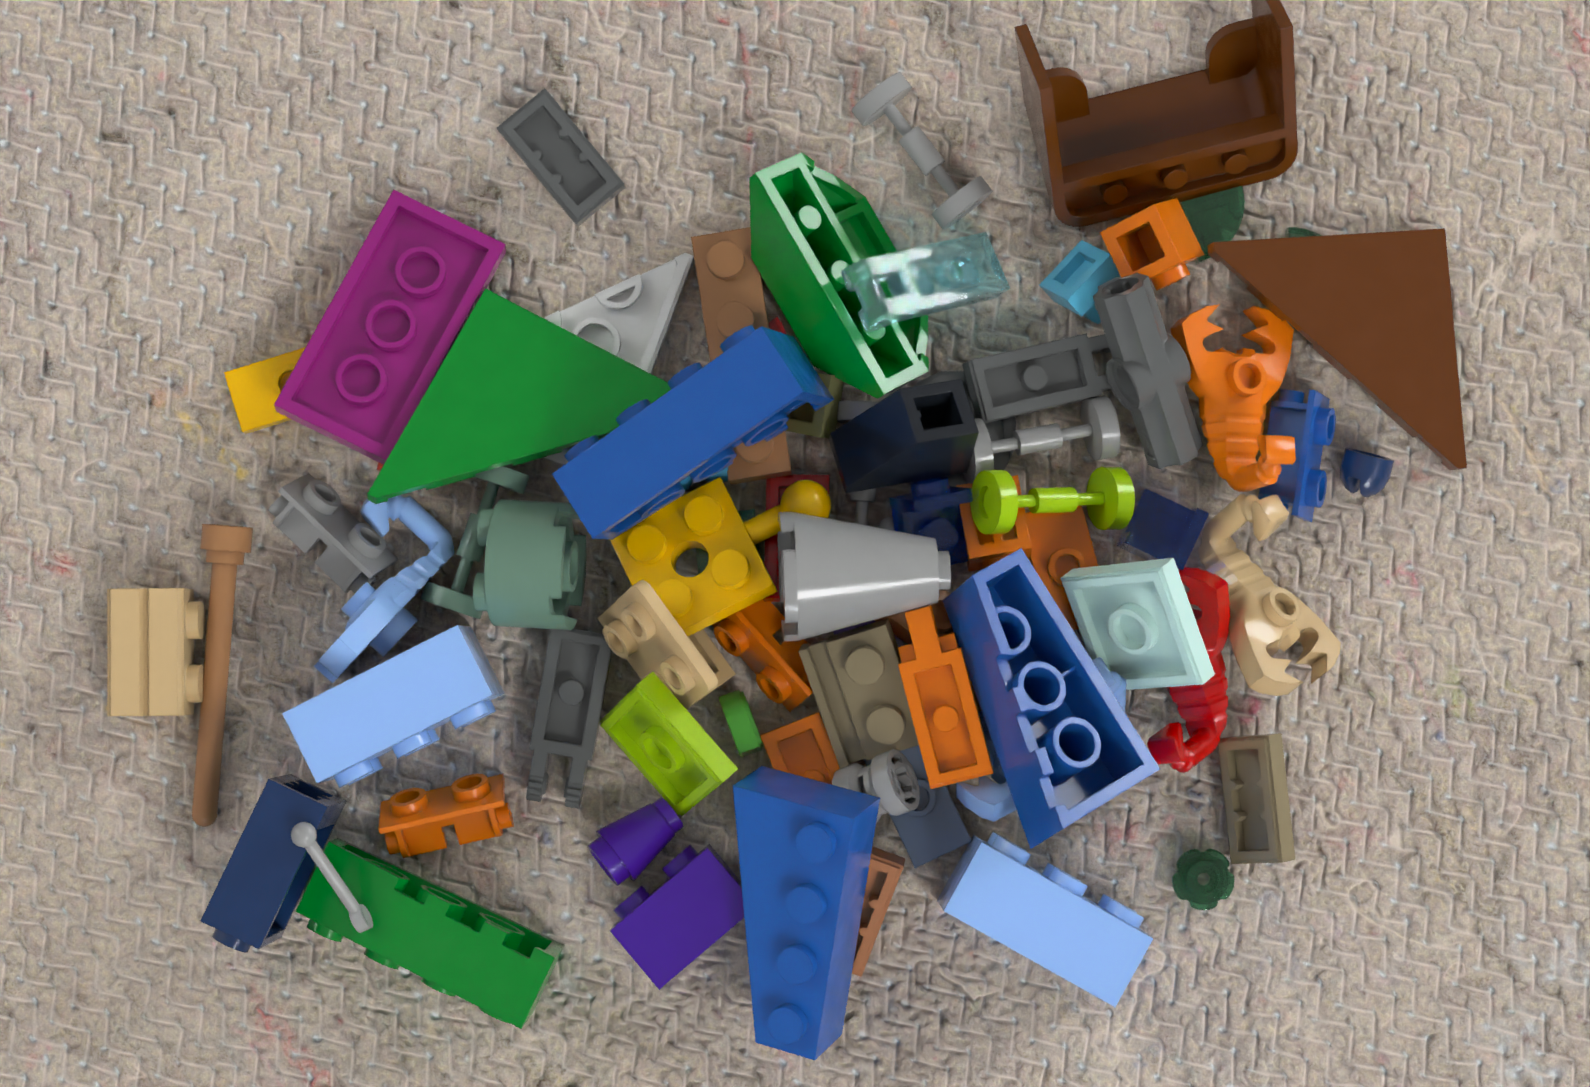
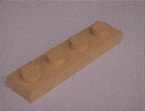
[691,227,793,485]

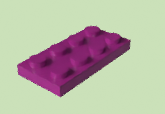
[274,189,506,465]

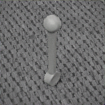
[291,822,373,933]

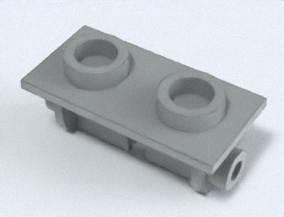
[268,473,398,593]

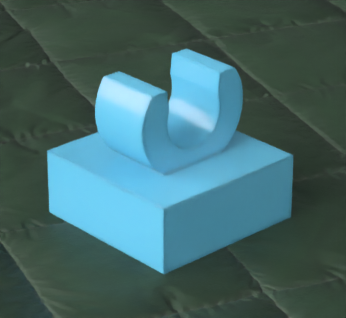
[1039,240,1120,324]

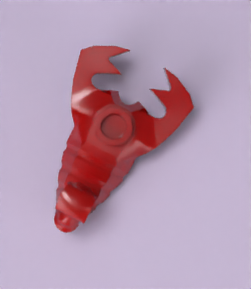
[1147,567,1230,773]

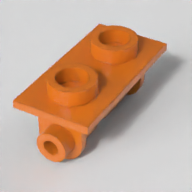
[712,599,813,712]
[378,774,514,858]

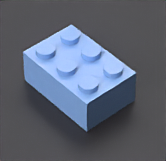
[282,625,505,788]
[937,832,1153,1007]

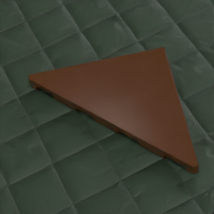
[1207,228,1467,470]

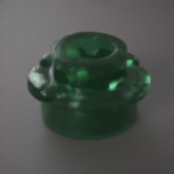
[1172,848,1235,911]

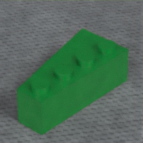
[296,838,565,1029]

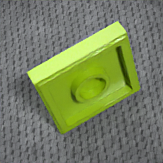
[600,671,738,816]

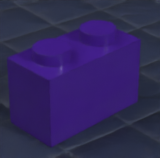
[610,844,744,990]

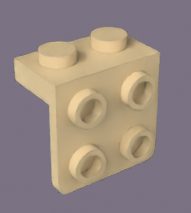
[597,580,736,710]

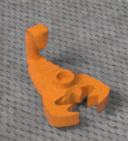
[1170,304,1296,492]

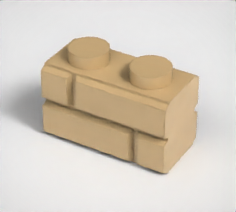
[107,588,205,716]

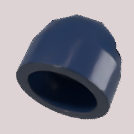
[1340,448,1394,497]

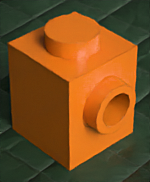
[1100,198,1204,291]

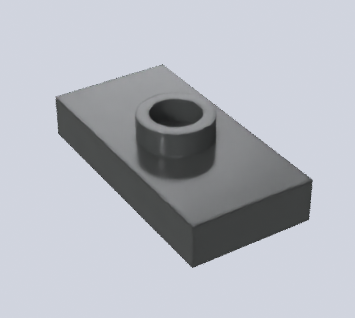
[497,88,626,227]

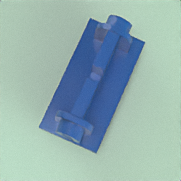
[1258,389,1336,522]

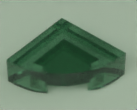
[1180,186,1245,265]

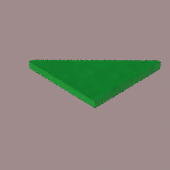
[367,288,671,504]

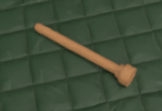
[192,524,253,827]

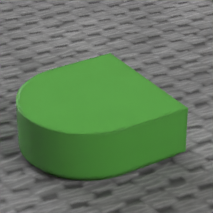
[719,689,764,757]

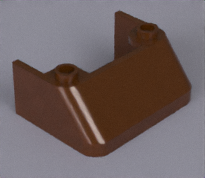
[1014,0,1298,227]

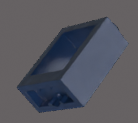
[200,774,347,953]

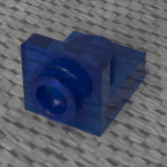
[889,477,973,565]

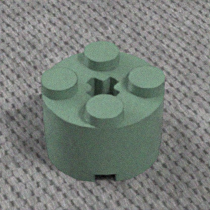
[473,499,587,630]

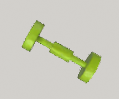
[970,467,1135,534]

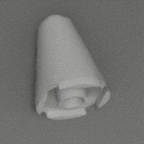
[778,512,951,641]

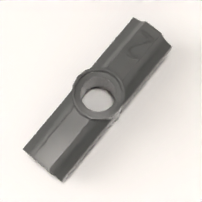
[1093,273,1203,469]

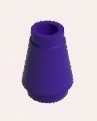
[587,797,684,886]

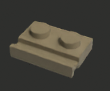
[798,618,919,769]

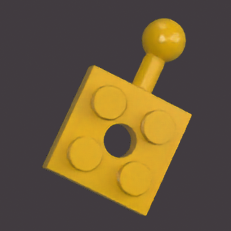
[610,477,831,636]

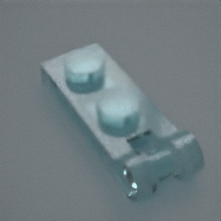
[841,232,1010,332]

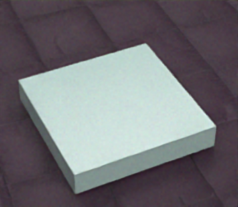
[1061,558,1215,690]

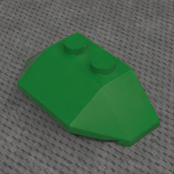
[749,152,929,399]

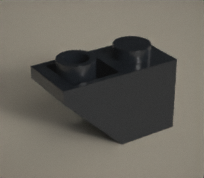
[829,379,979,493]

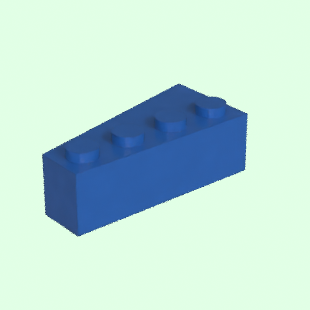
[552,325,834,540]
[943,548,1160,849]
[733,766,880,1060]

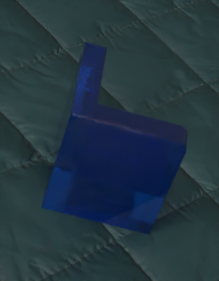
[1116,488,1209,571]

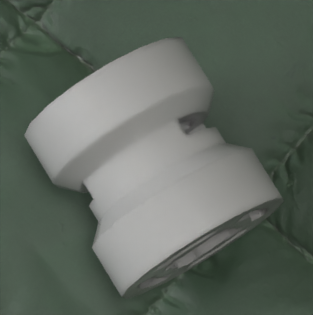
[832,749,920,823]

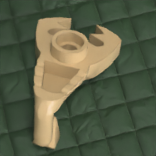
[1198,494,1341,696]

